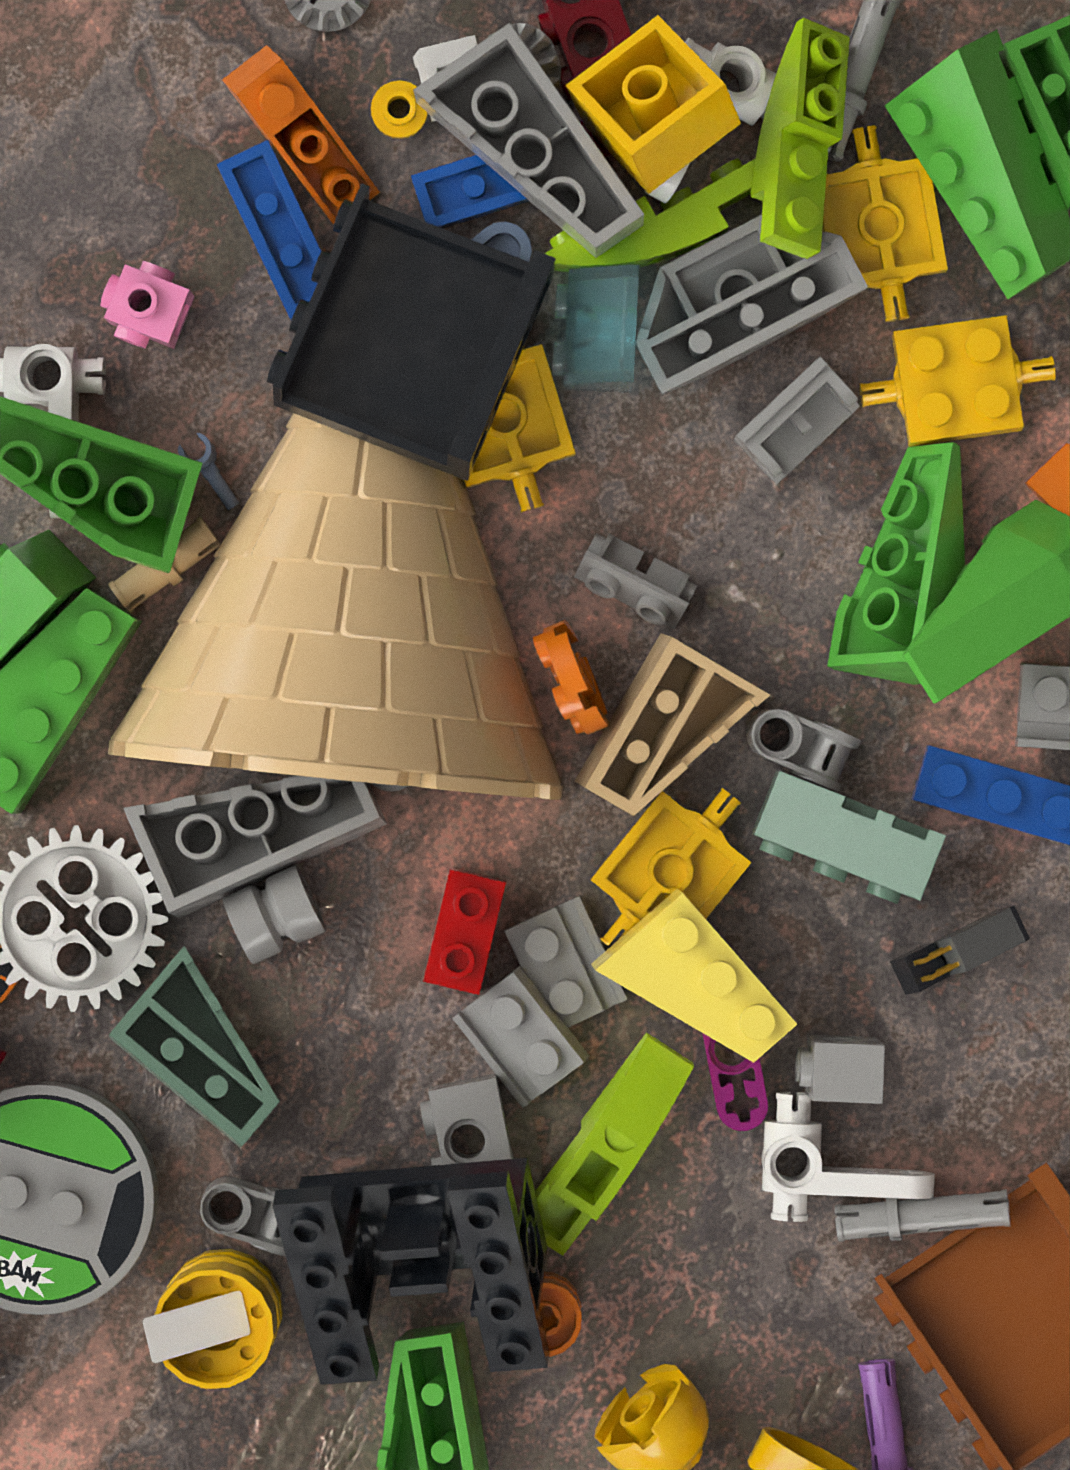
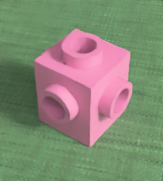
[100,261,195,349]

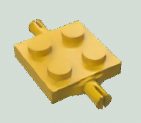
[822,125,948,322]
[859,315,1056,447]
[464,344,576,513]
[590,788,752,946]

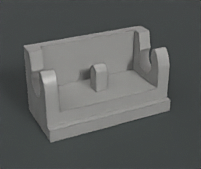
[734,356,860,485]

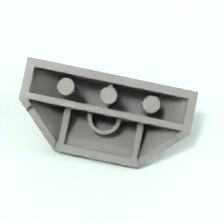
[635,215,868,395]

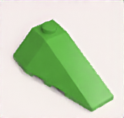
[0,396,202,573]
[827,442,965,685]
[903,499,1070,704]

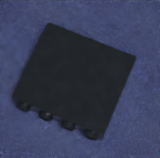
[267,183,556,481]

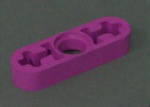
[702,1033,768,1131]

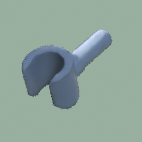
[178,433,239,510]

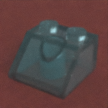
[553,265,639,393]

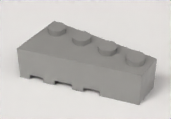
[123,776,387,918]

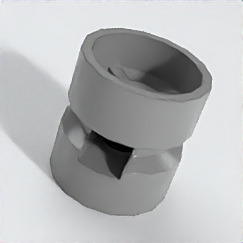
[222,864,327,965]

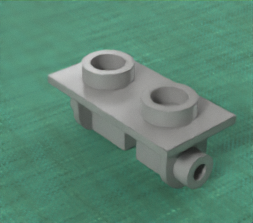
[574,533,697,630]

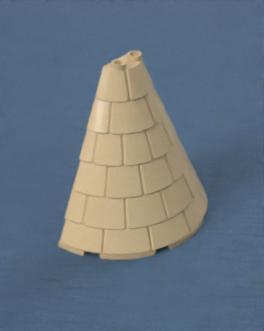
[108,413,563,800]

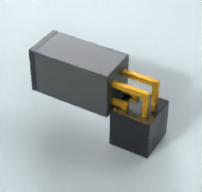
[890,905,1030,995]

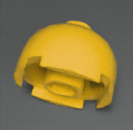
[595,1364,709,1470]

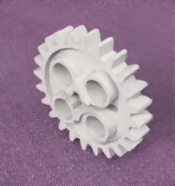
[0,825,168,1012]

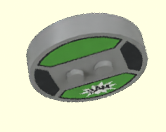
[0,1081,159,1315]

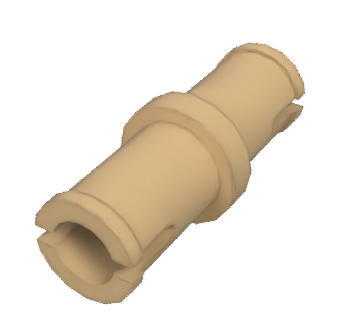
[108,516,221,613]

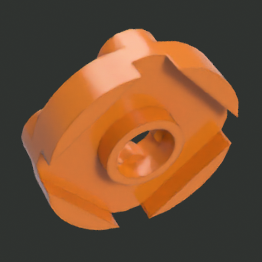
[533,620,610,735]

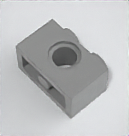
[795,1034,885,1104]
[420,1074,514,1166]

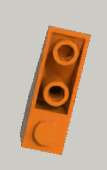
[222,45,380,225]

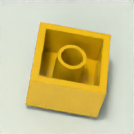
[566,15,741,194]

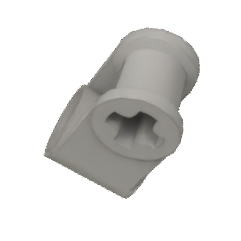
[746,708,861,793]
[200,1176,286,1256]

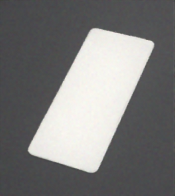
[143,1291,251,1363]

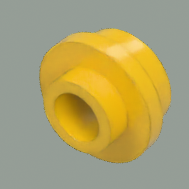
[371,81,428,139]

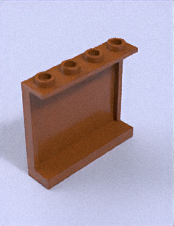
[874,1162,1070,1470]

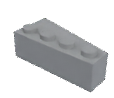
[413,22,644,258]

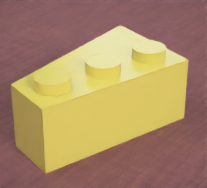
[591,889,797,1063]

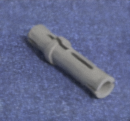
[828,0,901,162]
[835,1189,1011,1242]

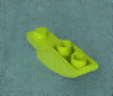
[751,17,850,259]
[545,158,755,273]
[535,1032,694,1256]

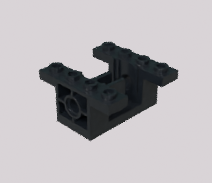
[272,1158,550,1385]

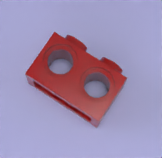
[423,867,507,995]

